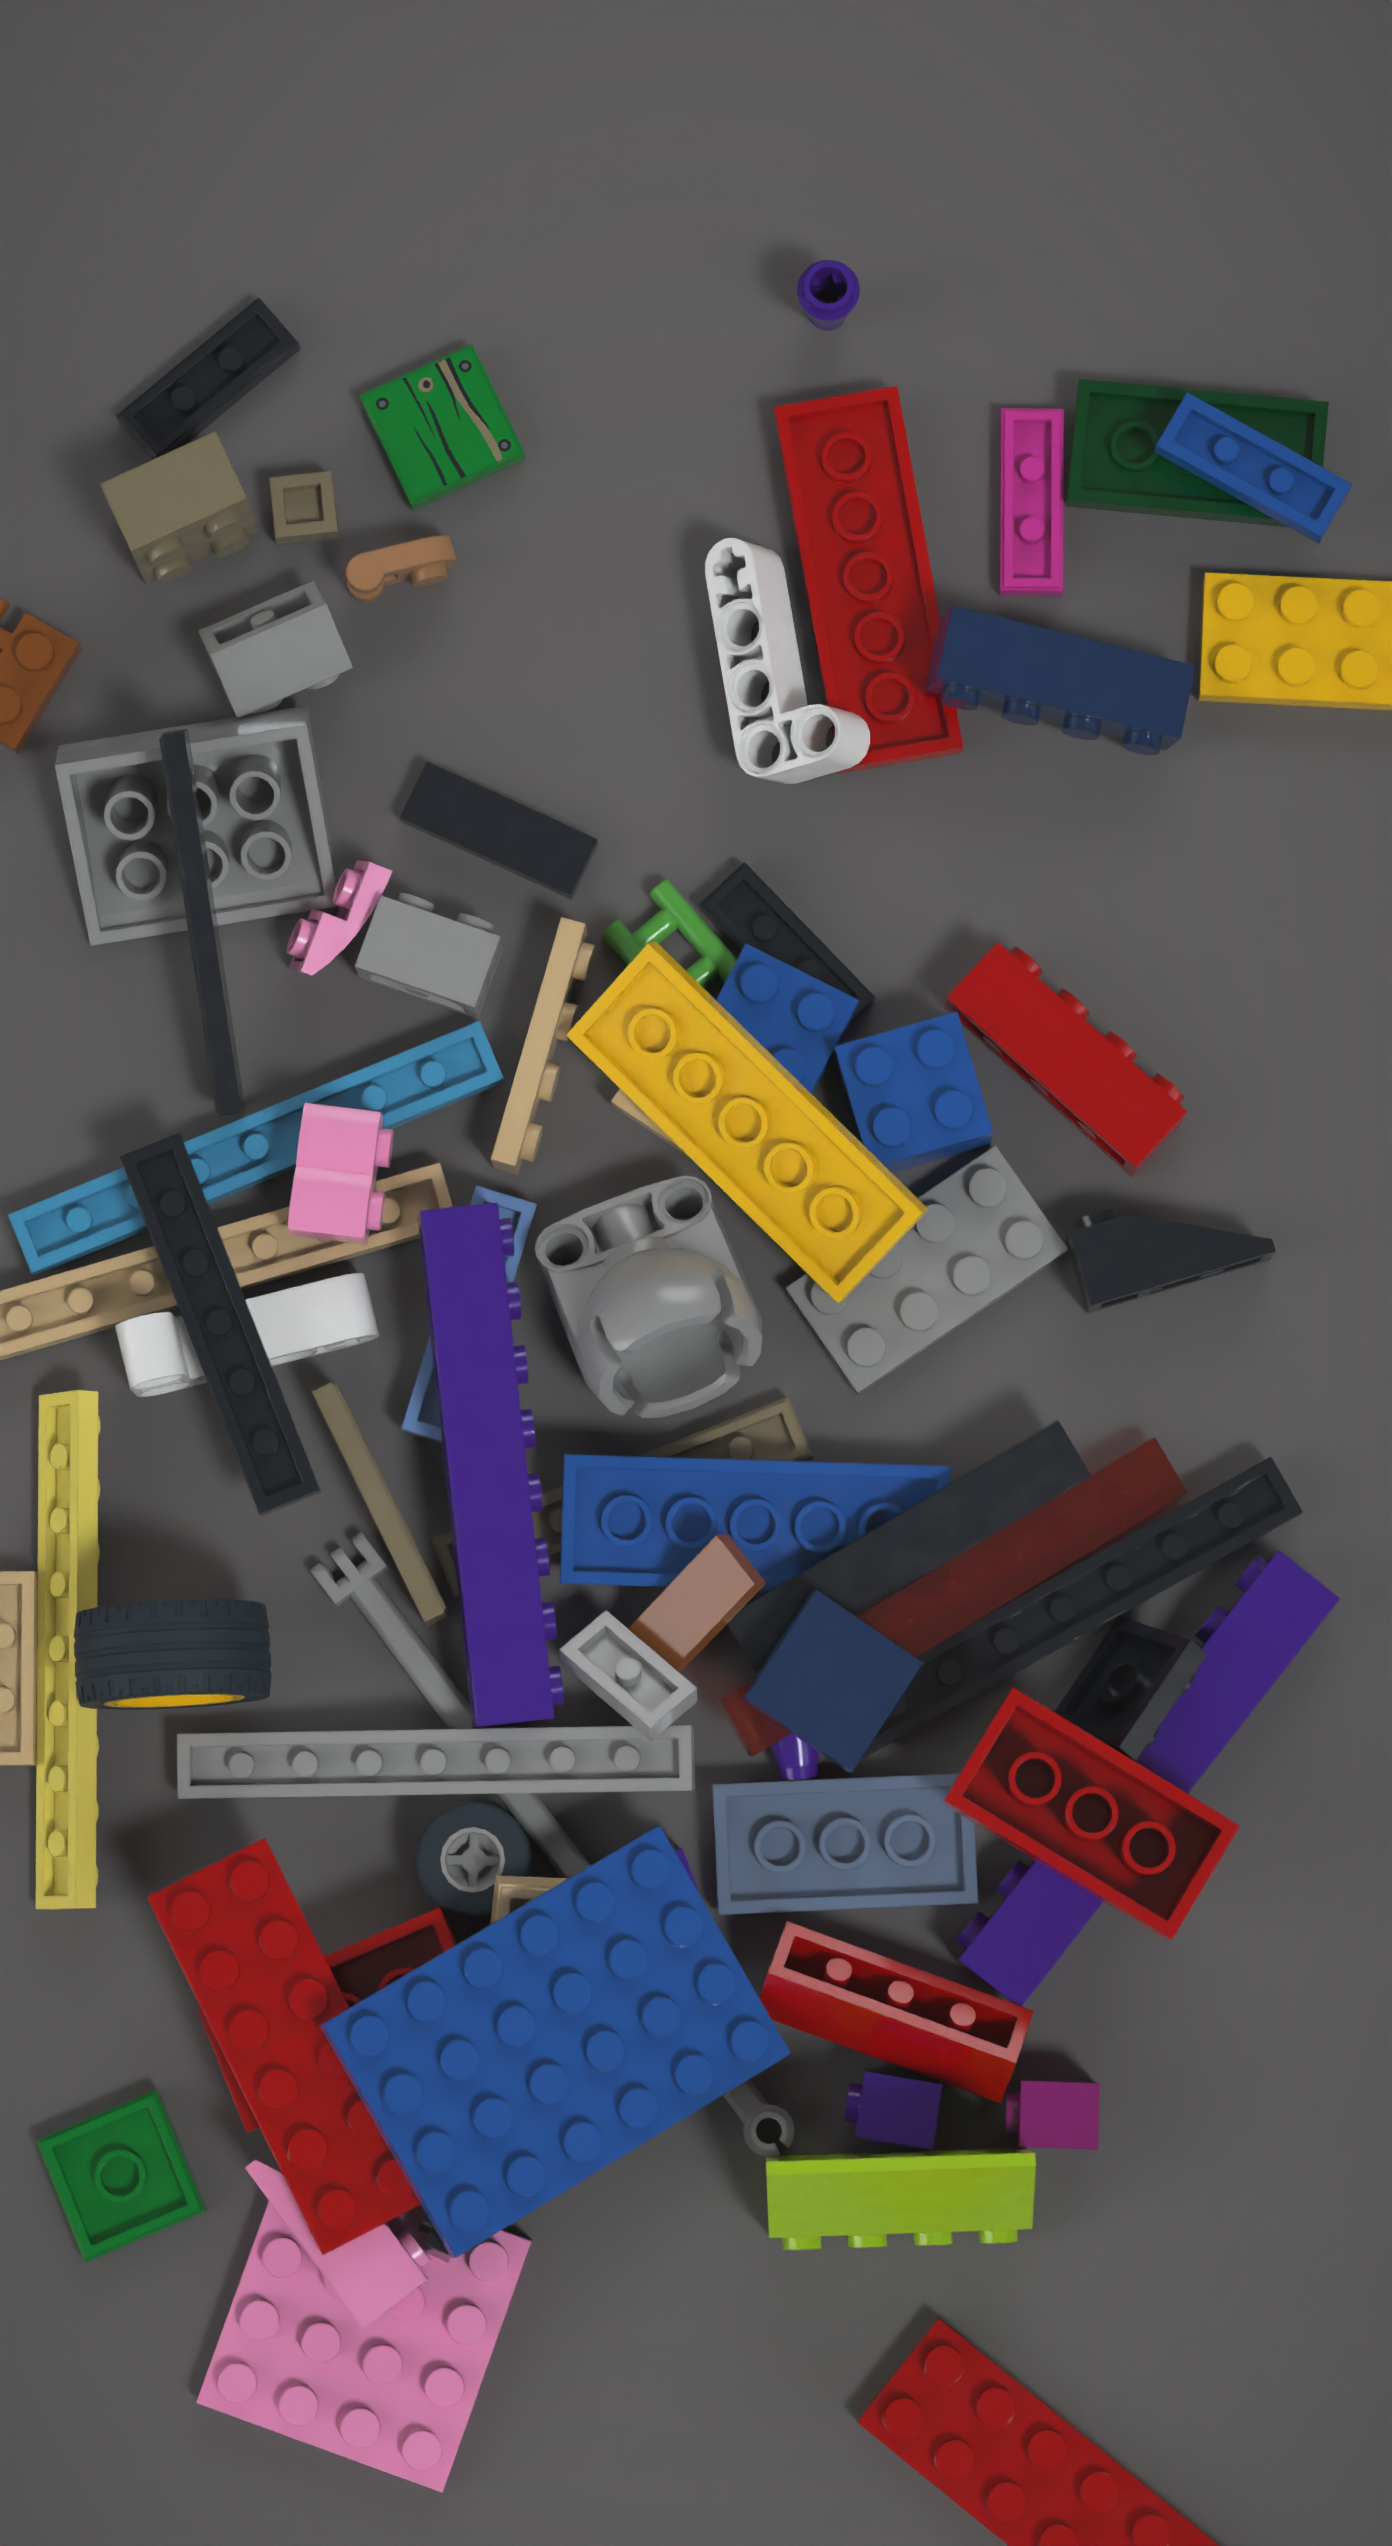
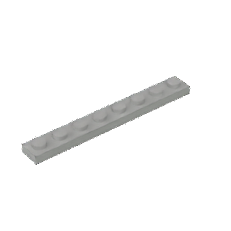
[177,1725,695,1799]

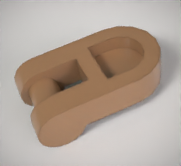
[346,535,458,603]

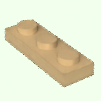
[0,1571,38,1766]

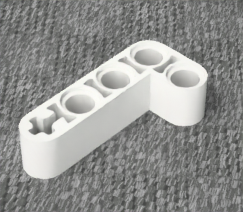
[705,538,870,784]
[115,1273,379,1397]

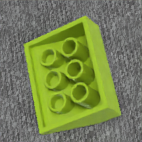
[766,2148,1036,2250]

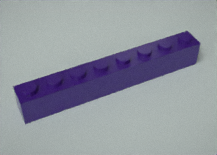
[417,1203,564,1728]
[955,1550,1340,2006]

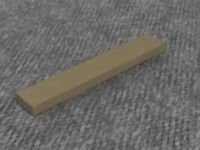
[431,1397,812,1599]

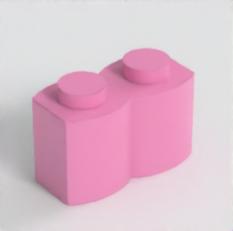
[288,1103,394,1245]

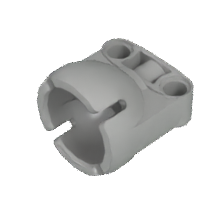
[535,1176,762,1418]

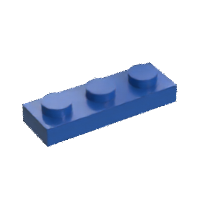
[1154,392,1352,544]

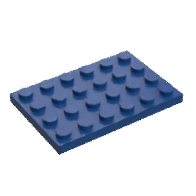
[319,1825,791,2258]

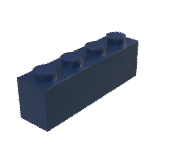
[925,605,1196,755]

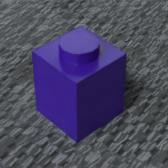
[844,2071,943,2150]

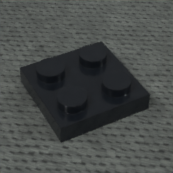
[1054,1616,1207,1761]

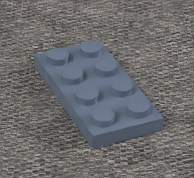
[713,1773,978,1915]

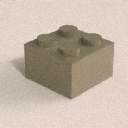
[100,431,259,584]

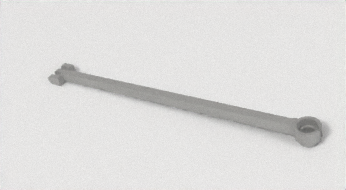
[310,1532,795,2157]

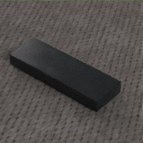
[116,297,300,460]
[400,762,598,900]
[699,862,875,1026]

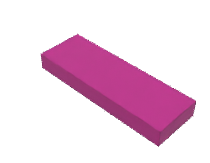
[999,408,1064,597]

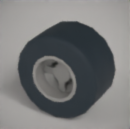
[414,1801,534,1920]

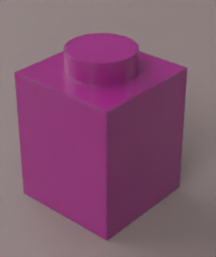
[1005,2080,1100,2150]

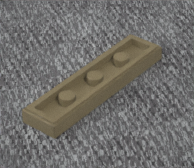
[312,1382,450,1627]

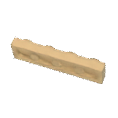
[491,917,595,1176]

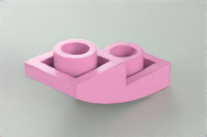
[287,860,393,976]

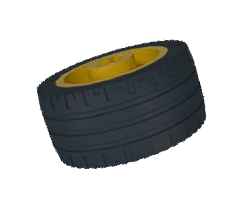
[74,1599,272,1710]

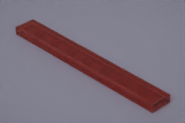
[716,1437,1188,1757]

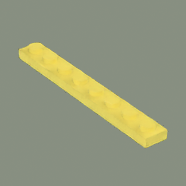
[36,1390,101,1910]

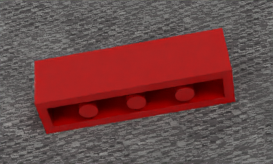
[944,942,1188,1177]
[759,1921,1034,2103]

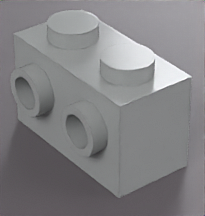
[198,581,353,718]
[355,893,504,1019]

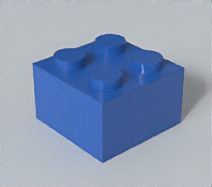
[833,1012,993,1173]

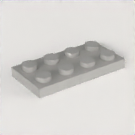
[785,1145,1068,1396]

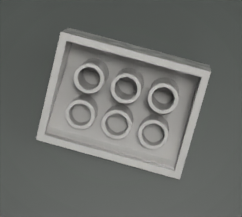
[55,706,338,946]

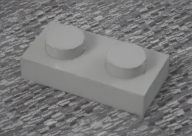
[559,1610,698,1741]

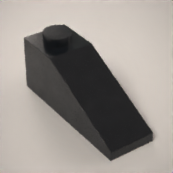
[1065,1209,1276,1314]

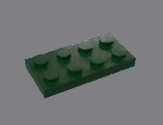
[1066,379,1329,527]

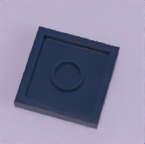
[741,1590,923,1772]

